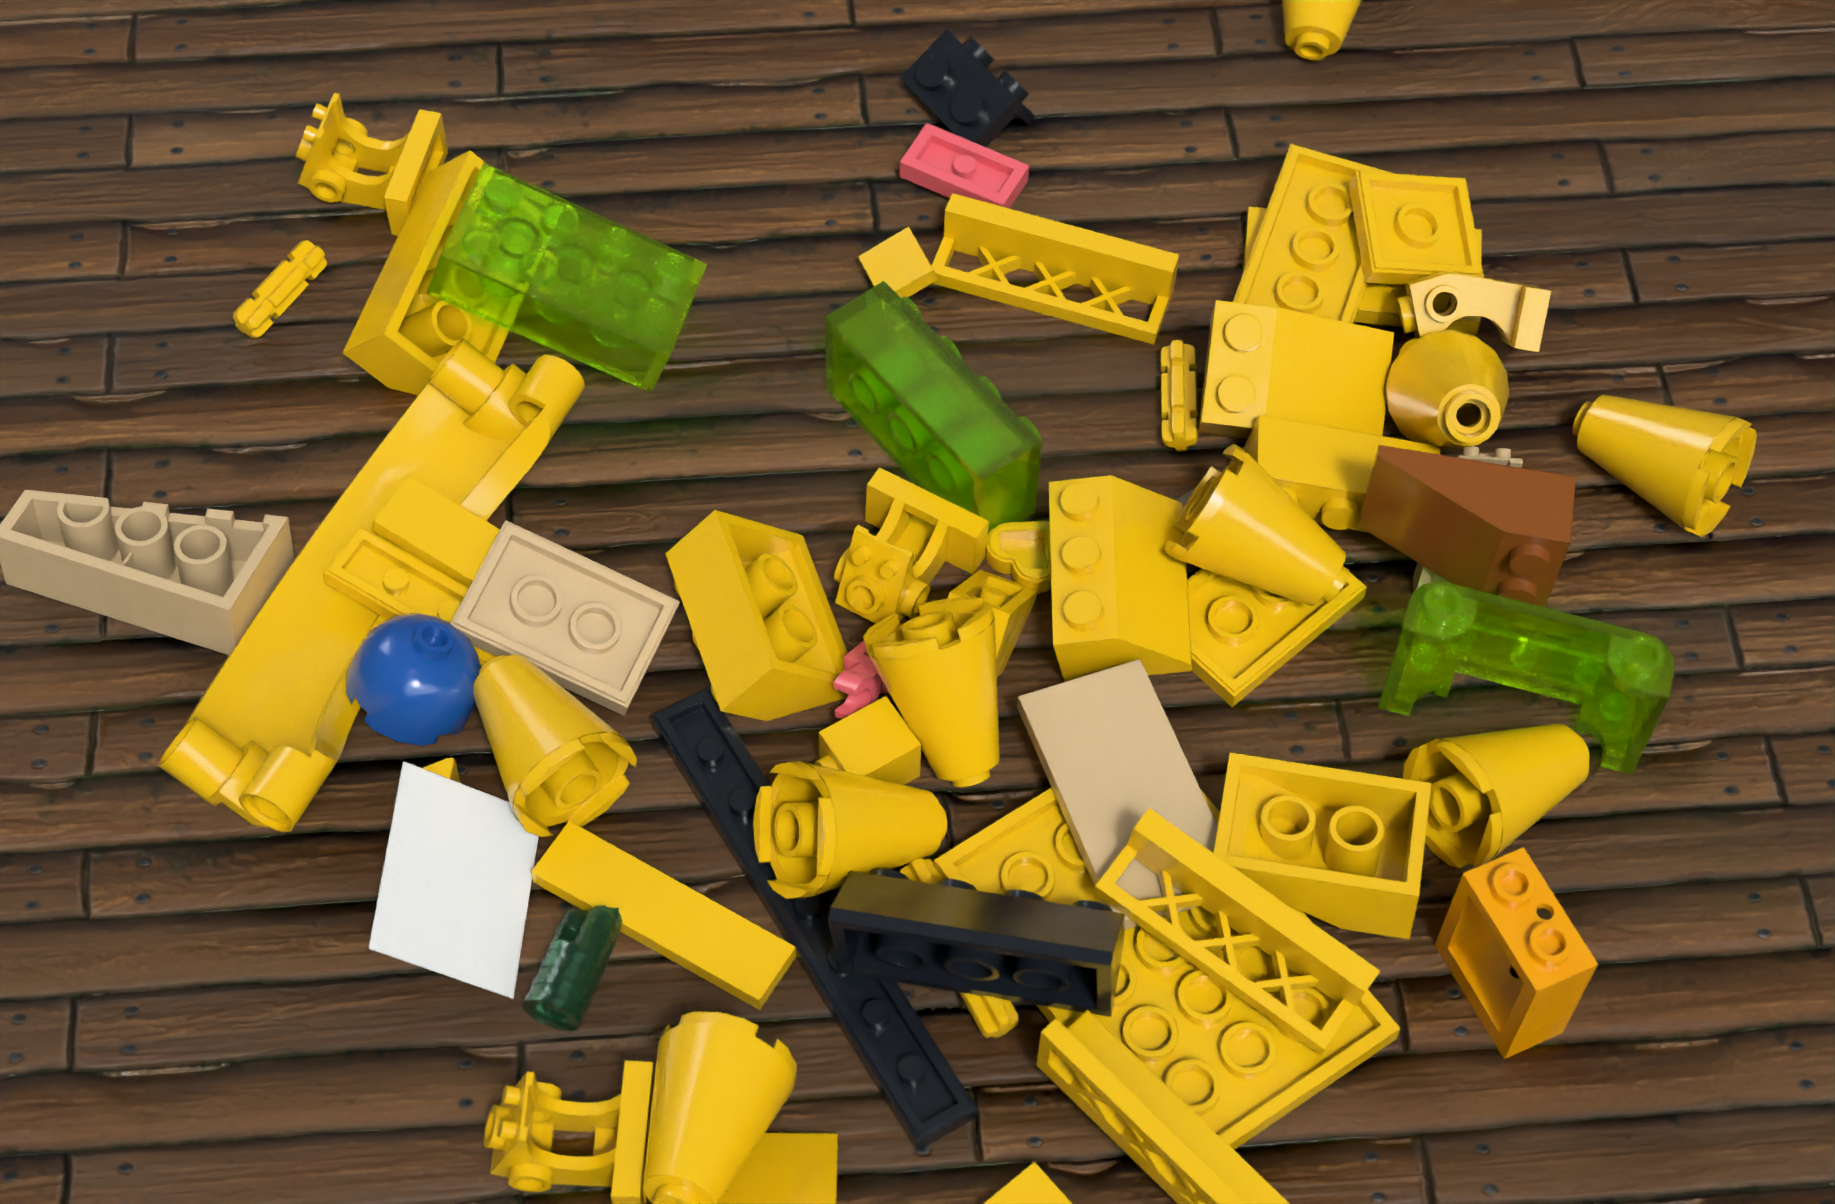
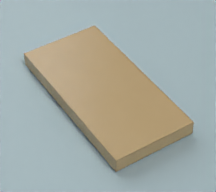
[1017,659,1218,930]

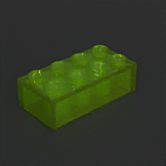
[426,163,707,393]
[825,281,1042,533]

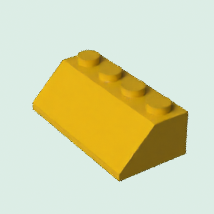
[342,150,557,395]

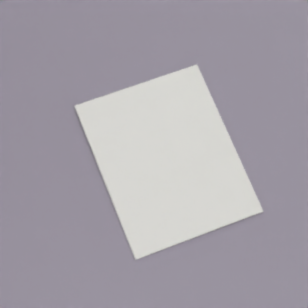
[368,761,539,999]

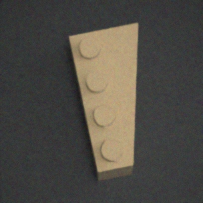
[0,489,295,655]

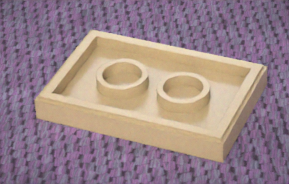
[450,520,680,716]

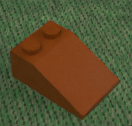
[1358,445,1576,611]

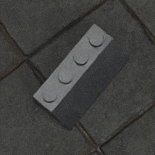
[828,868,1125,1017]

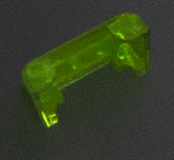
[1378,581,1674,775]

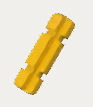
[233,240,327,339]
[1161,340,1198,451]

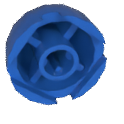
[346,613,481,746]

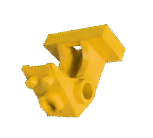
[295,93,448,236]
[1397,271,1551,352]
[834,467,989,624]
[484,1061,655,1204]

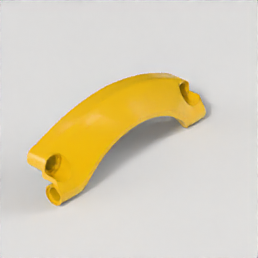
[158,338,585,832]

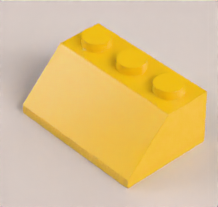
[1049,475,1192,682]
[665,510,848,721]

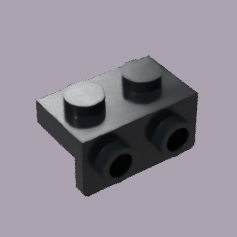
[900,29,1036,147]

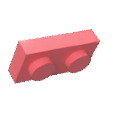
[899,123,1029,209]

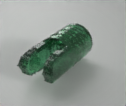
[522,905,623,1032]

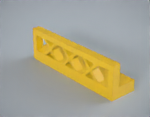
[932,193,1179,345]
[1093,808,1380,1055]
[1037,1010,1290,1204]

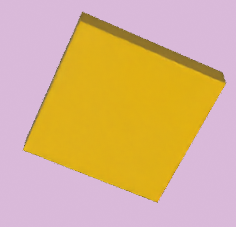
[1349,171,1484,285]

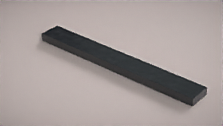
[650,687,978,1151]

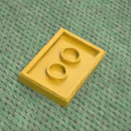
[1187,568,1367,707]

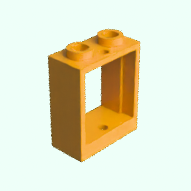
[1435,847,1598,1059]

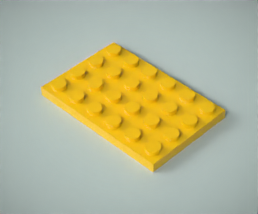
[934,787,1401,1150]

